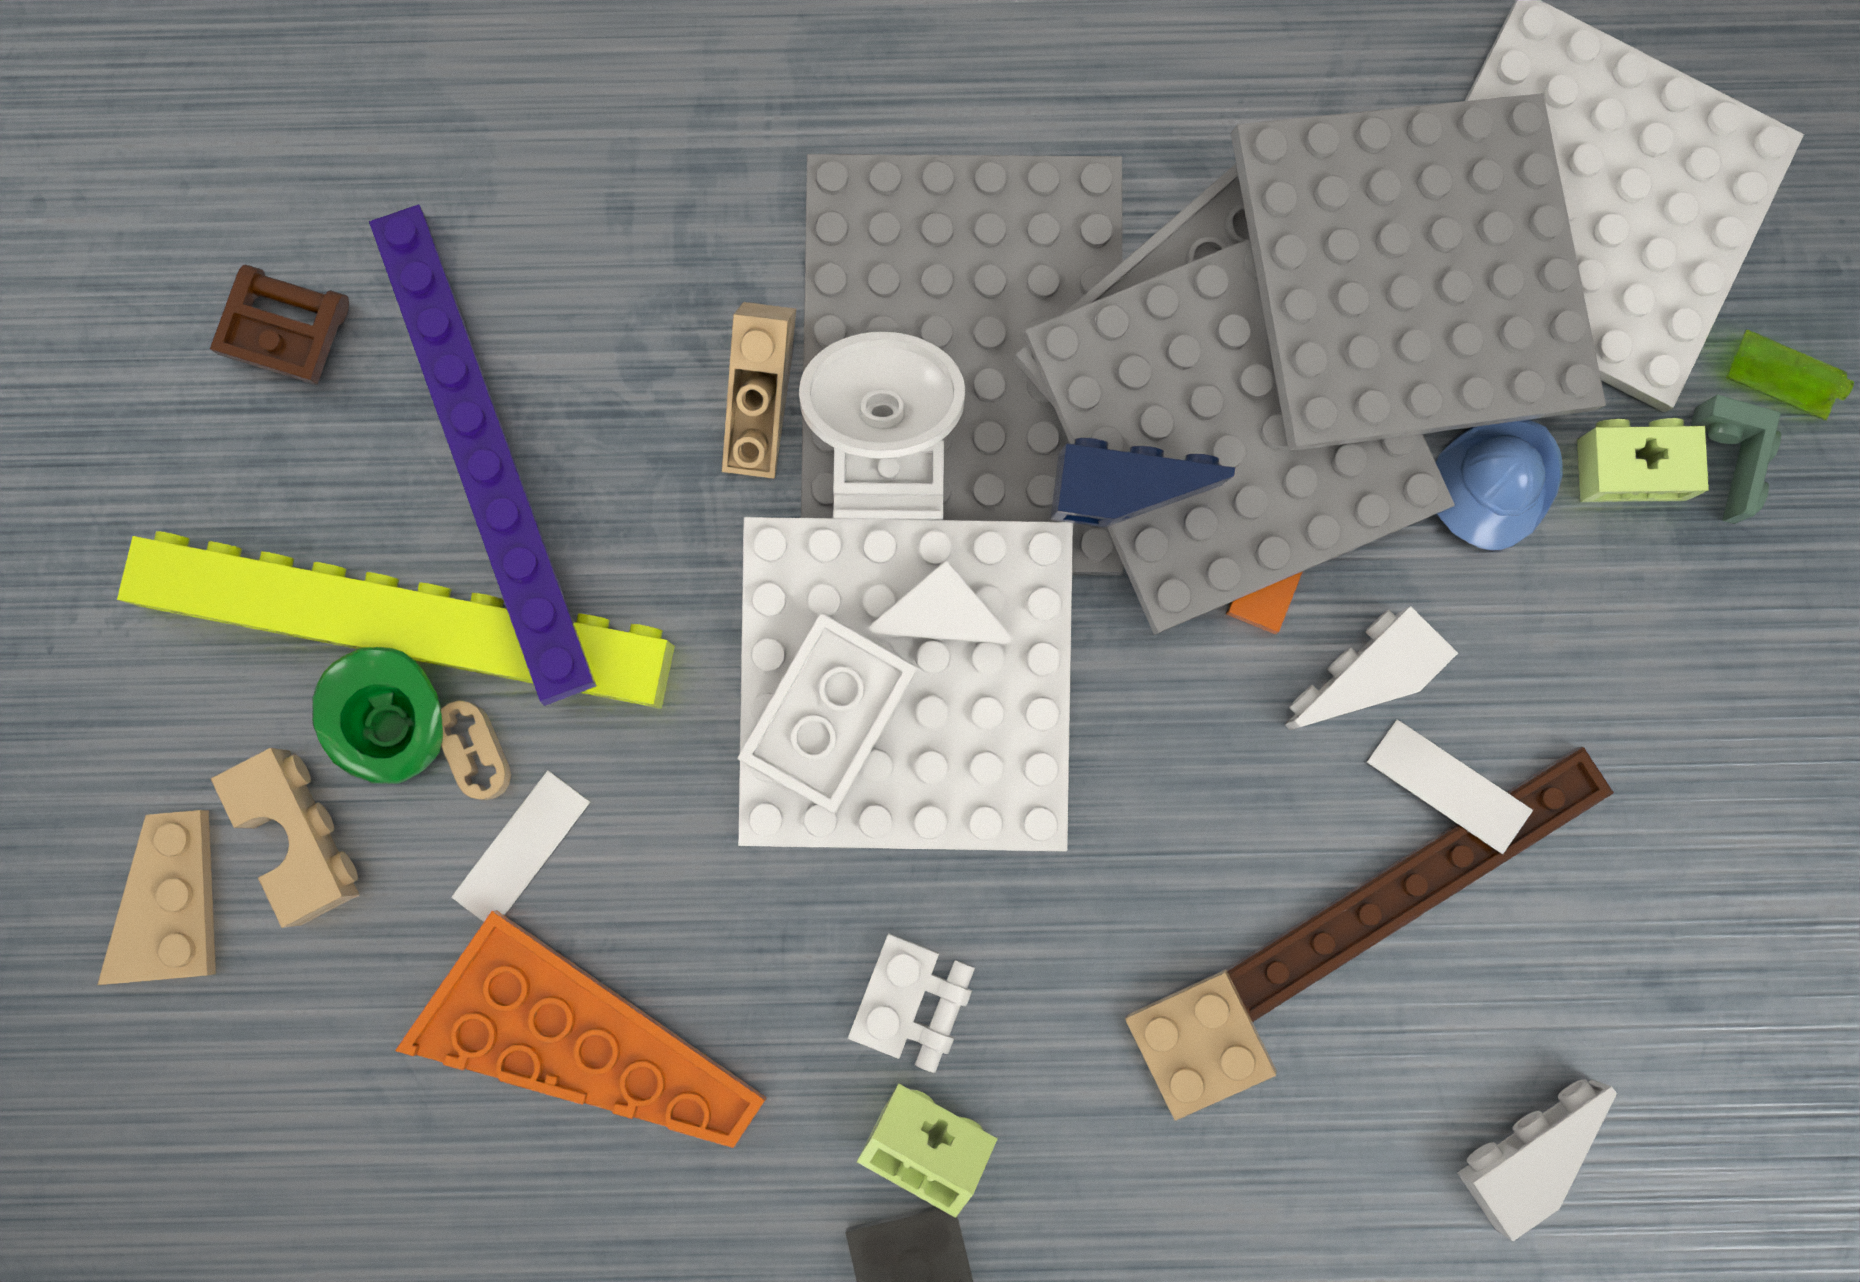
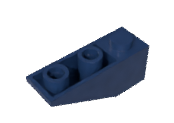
[1050,438,1235,527]

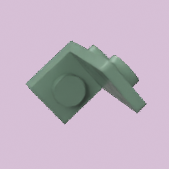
[1691,394,1781,524]

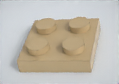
[1125,970,1277,1121]

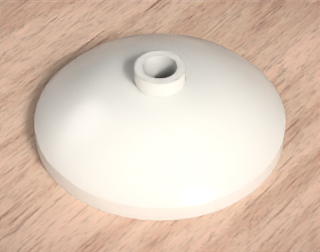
[799,332,965,459]

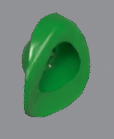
[312,647,443,784]

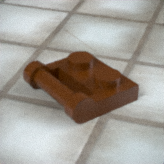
[210,264,349,385]

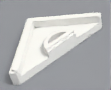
[868,560,1013,644]

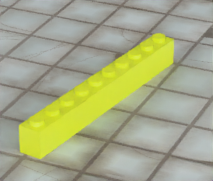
[117,531,675,709]

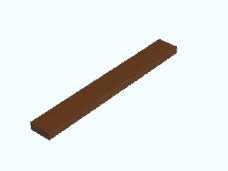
[1226,747,1614,1022]

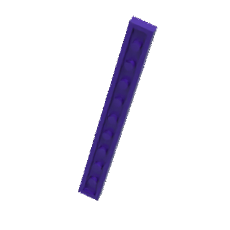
[369,204,597,706]

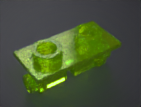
[1726,329,1854,421]

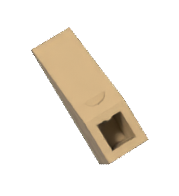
[722,302,796,479]

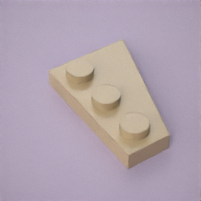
[97,810,216,985]

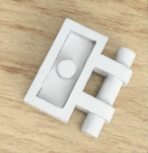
[847,933,975,1073]

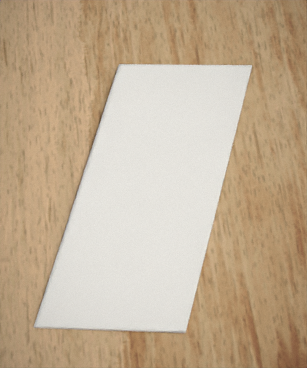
[1367,719,1533,854]
[452,770,590,922]

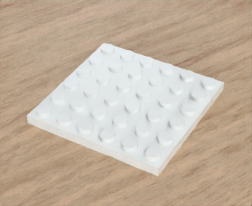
[1465,0,1804,413]
[738,517,1073,851]

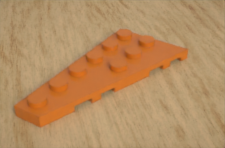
[395,910,767,1148]

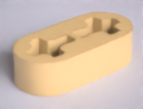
[441,701,511,800]

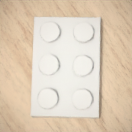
[737,612,918,814]

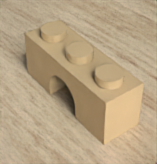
[211,748,360,928]

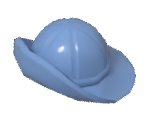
[1436,420,1563,550]

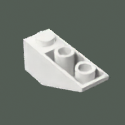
[1284,606,1458,730]
[1457,1079,1617,1241]

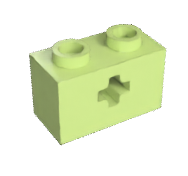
[1577,418,1709,502]
[857,1084,998,1218]

